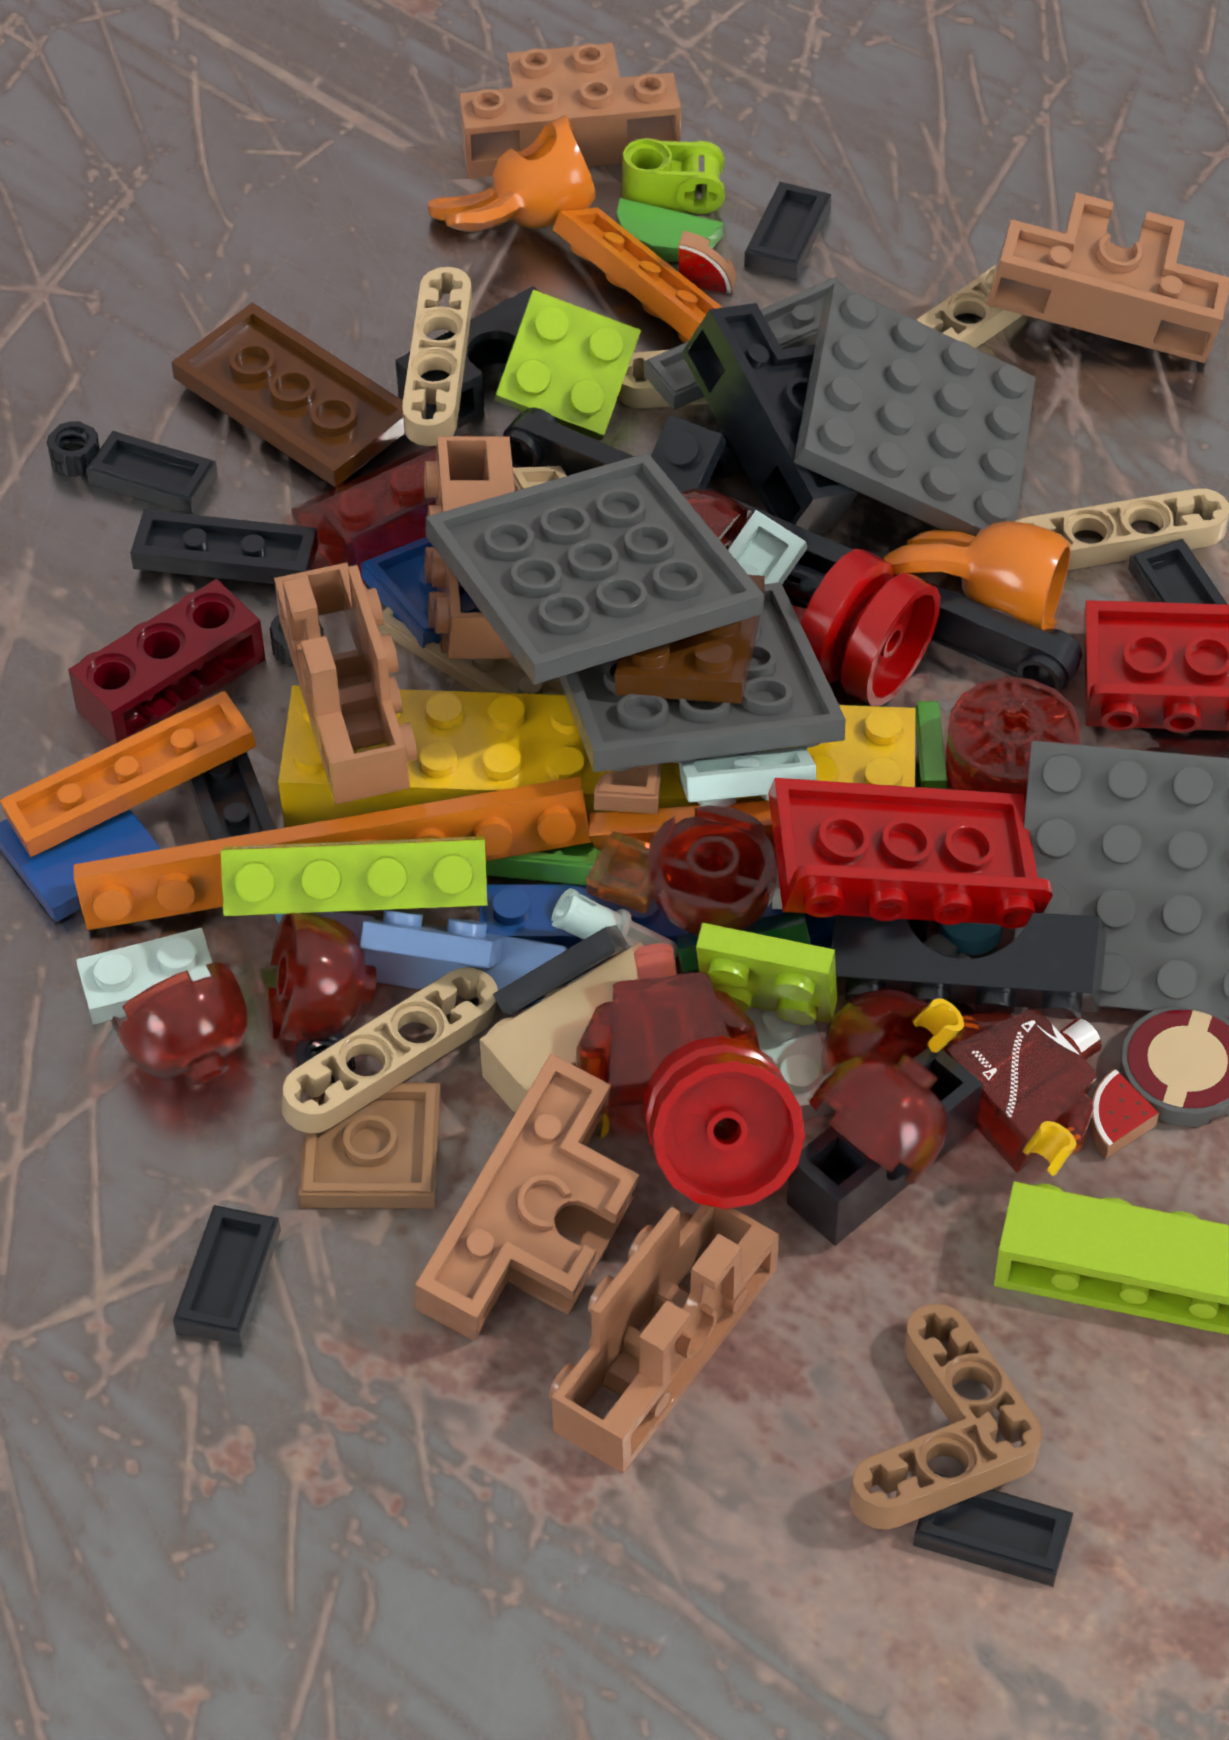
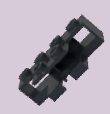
[681,303,859,534]

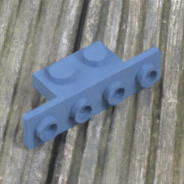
[306,909,568,1007]

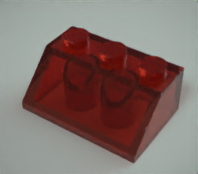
[291,434,471,583]

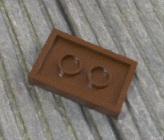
[615,575,765,704]

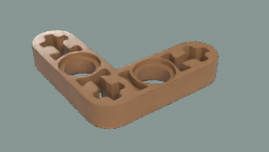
[850,1304,1042,1530]

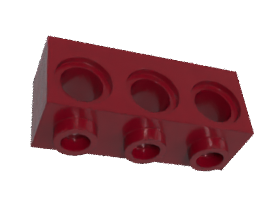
[68,579,266,745]

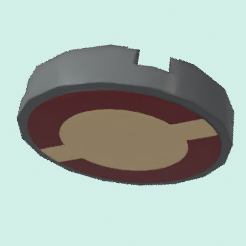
[1119,1006,1229,1127]

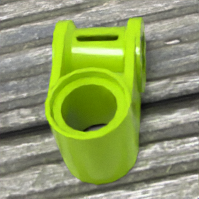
[621,138,725,215]

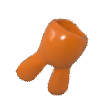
[427,115,596,232]
[884,521,1071,631]

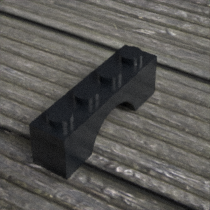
[831,913,1106,1019]

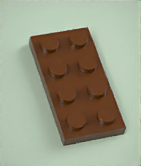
[171,302,405,487]

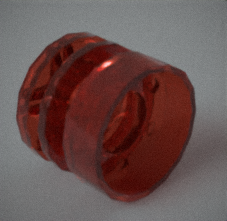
[945,677,1081,804]

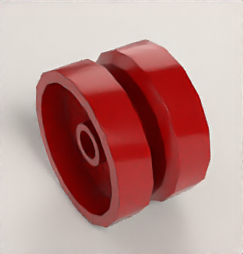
[801,549,941,706]
[642,1036,805,1209]

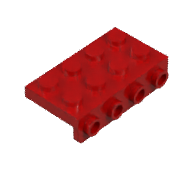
[1083,600,1229,733]
[768,778,1053,929]

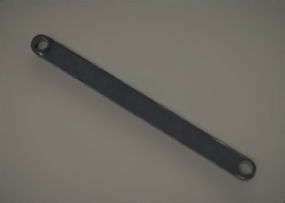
[503,407,1083,697]

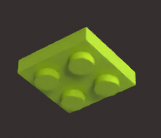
[493,290,641,440]
[696,923,837,1025]

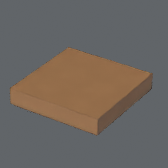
[299,1083,441,1209]

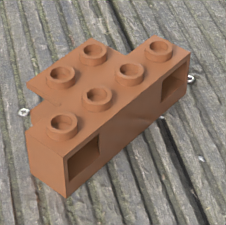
[459,43,681,179]
[986,192,1229,363]
[424,436,515,659]
[274,563,418,805]
[414,1053,639,1341]
[549,1204,779,1473]

